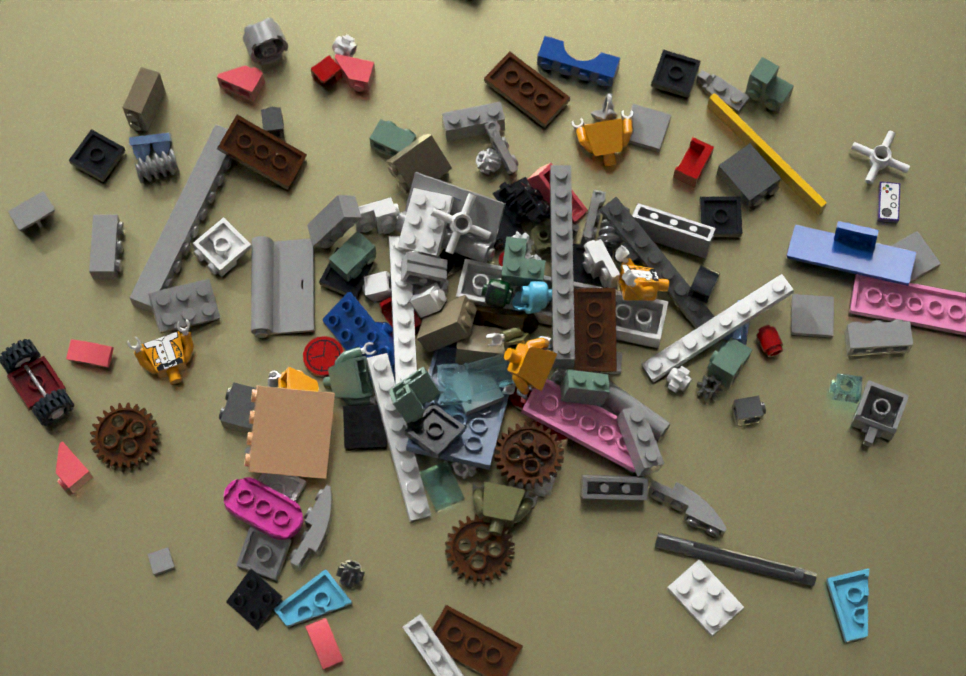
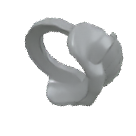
[591,93,617,122]

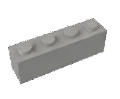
[632,203,716,259]

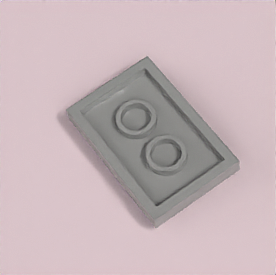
[148,279,220,334]

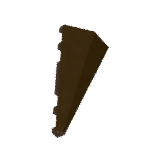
[445,301,539,334]

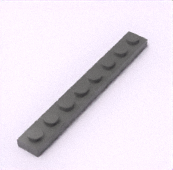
[599,197,715,328]

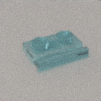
[466,353,514,395]
[437,363,472,406]
[420,461,465,512]

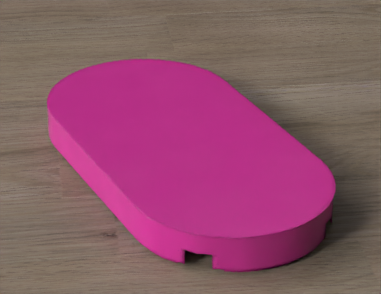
[224,477,303,540]

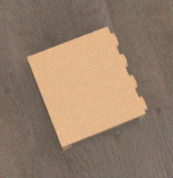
[244,385,335,479]

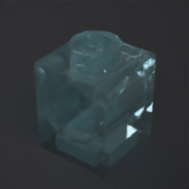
[830,373,863,403]

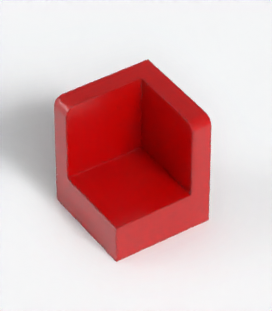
[311,55,343,83]

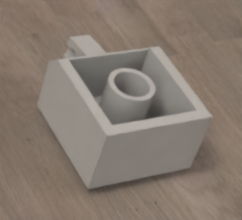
[851,381,909,447]

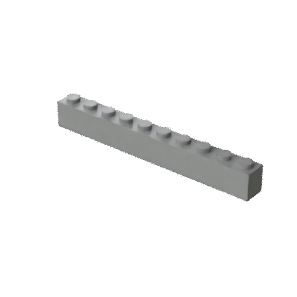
[129,124,232,313]
[550,165,575,368]

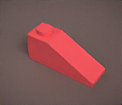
[527,163,588,223]

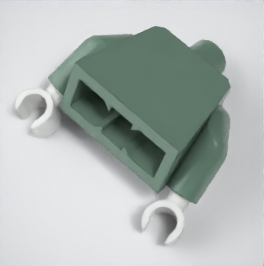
[323,342,378,406]

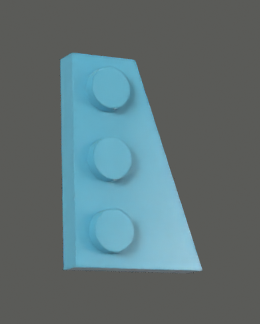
[826,568,869,643]
[274,569,353,628]

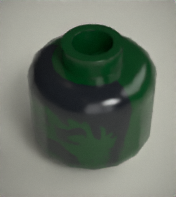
[481,278,513,308]

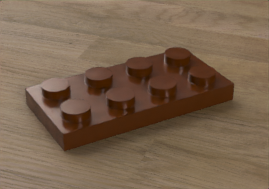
[484,51,570,128]
[217,114,307,190]
[574,288,617,373]
[432,605,523,676]

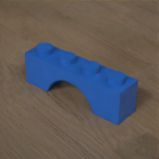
[537,36,620,87]

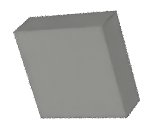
[147,547,175,576]

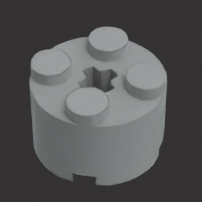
[243,18,288,65]

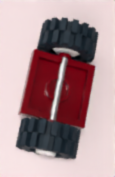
[0,339,74,426]

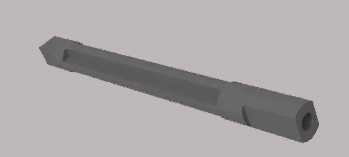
[655,532,817,586]

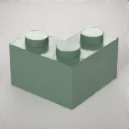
[745,57,794,112]
[501,237,546,287]
[707,337,753,389]
[389,366,440,424]

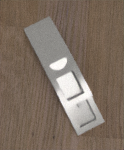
[648,480,727,537]
[289,485,333,571]

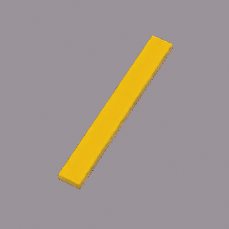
[707,93,826,215]

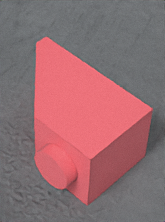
[335,54,375,92]
[217,65,265,101]
[56,441,93,494]

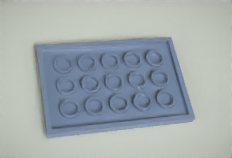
[406,344,512,470]

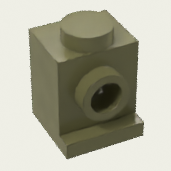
[531,223,551,257]

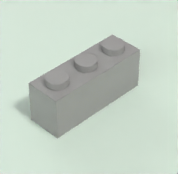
[442,101,505,141]
[307,195,361,248]
[89,215,124,279]
[844,319,913,355]
[616,405,664,477]
[581,475,648,500]

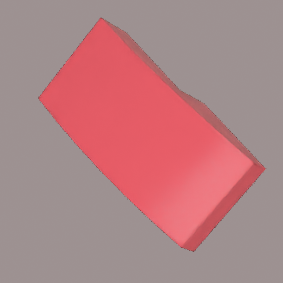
[66,339,114,368]
[305,618,343,669]

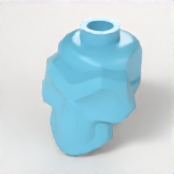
[512,281,552,314]

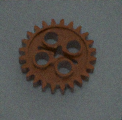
[90,402,160,471]
[494,421,564,489]
[445,514,515,584]

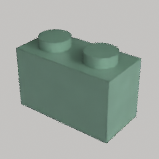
[369,119,417,157]
[329,231,376,282]
[560,370,610,406]

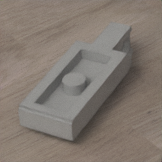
[696,70,750,114]
[484,119,519,175]
[580,189,606,245]

